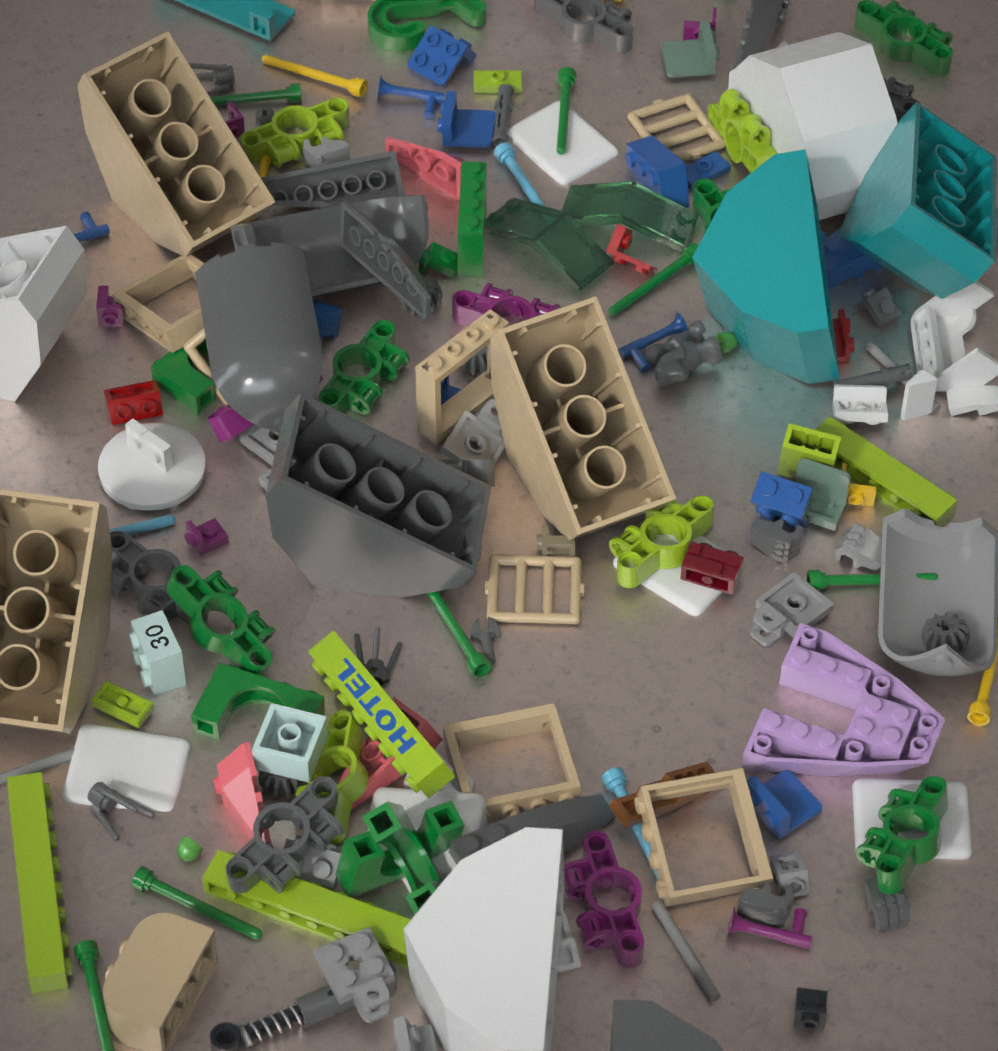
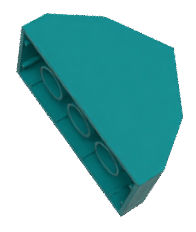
[838,102,996,299]
[692,149,840,384]

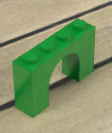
[457,161,487,277]
[151,339,216,415]
[191,663,325,739]
[335,800,465,898]
[362,801,444,915]

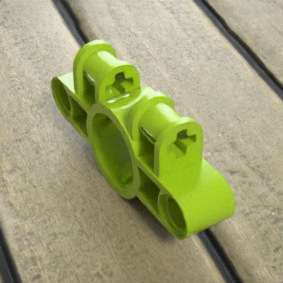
[708,89,778,173]
[240,97,350,168]
[609,495,714,588]
[296,710,369,845]

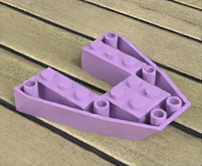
[742,623,945,777]

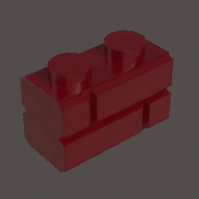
[680,541,744,595]

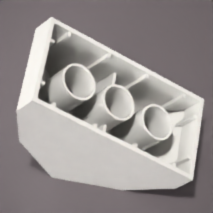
[731,32,897,220]
[0,226,88,402]
[404,827,565,1051]

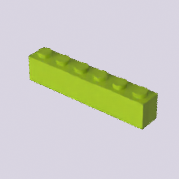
[815,416,957,527]

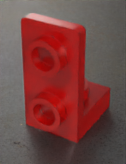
[606,224,658,275]

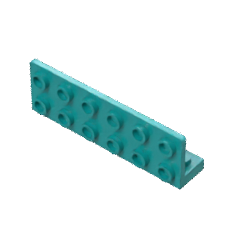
[175,0,295,41]

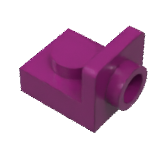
[96,285,124,326]
[184,518,229,556]

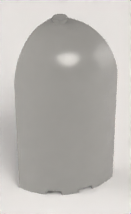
[878,508,998,676]

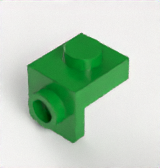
[418,242,458,278]

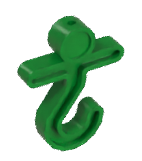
[367,0,486,52]

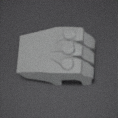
[303,137,350,168]
[834,523,882,570]

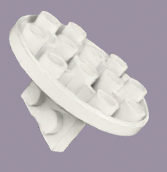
[98,419,206,510]

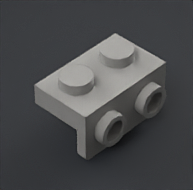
[284,835,341,889]

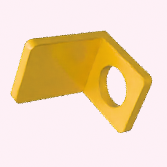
[842,463,876,506]

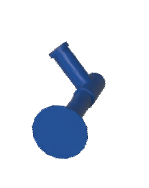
[377,75,445,119]
[73,212,110,242]
[618,312,688,372]

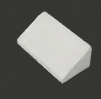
[901,369,938,421]

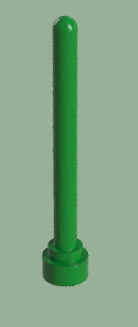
[556,67,577,155]
[210,83,302,106]
[608,243,698,316]
[807,570,938,592]
[427,591,492,678]
[131,866,262,940]
[73,940,115,1051]

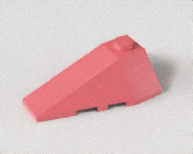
[385,137,466,201]
[338,697,443,809]
[213,742,272,844]

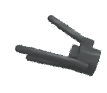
[188,63,235,96]
[354,627,402,687]
[87,782,155,840]

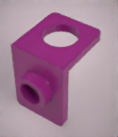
[683,7,717,40]
[225,101,245,138]

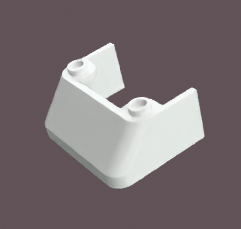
[910,281,998,392]

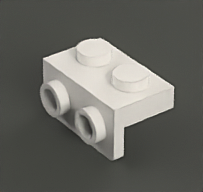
[832,384,888,425]

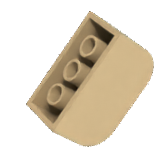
[103,913,218,1051]

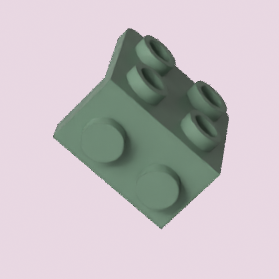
[661,21,720,78]
[795,458,851,531]

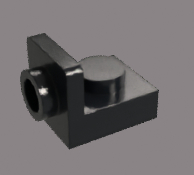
[793,987,828,1030]

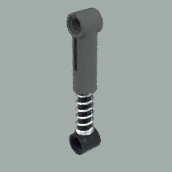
[210,960,397,1051]

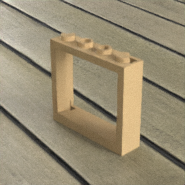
[112,254,205,353]
[415,309,510,445]
[443,703,581,822]
[634,768,773,907]

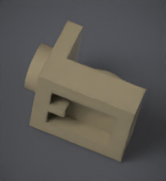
[537,524,575,557]

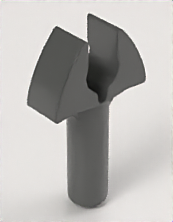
[471,617,501,665]

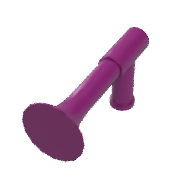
[726,907,812,949]

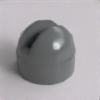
[256,107,275,127]

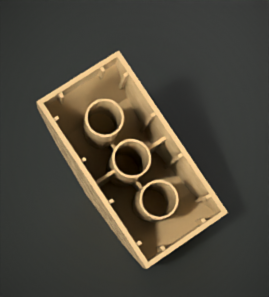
[77,31,275,257]
[490,296,676,540]
[0,489,112,734]

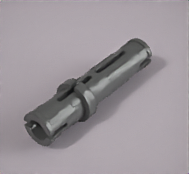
[492,84,514,147]
[832,363,913,388]

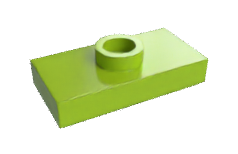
[474,70,522,93]
[90,680,155,728]

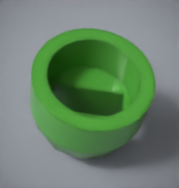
[716,332,737,353]
[177,836,203,862]

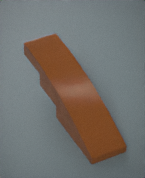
[609,761,716,829]

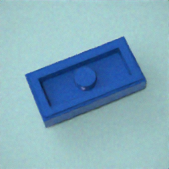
[686,151,731,191]

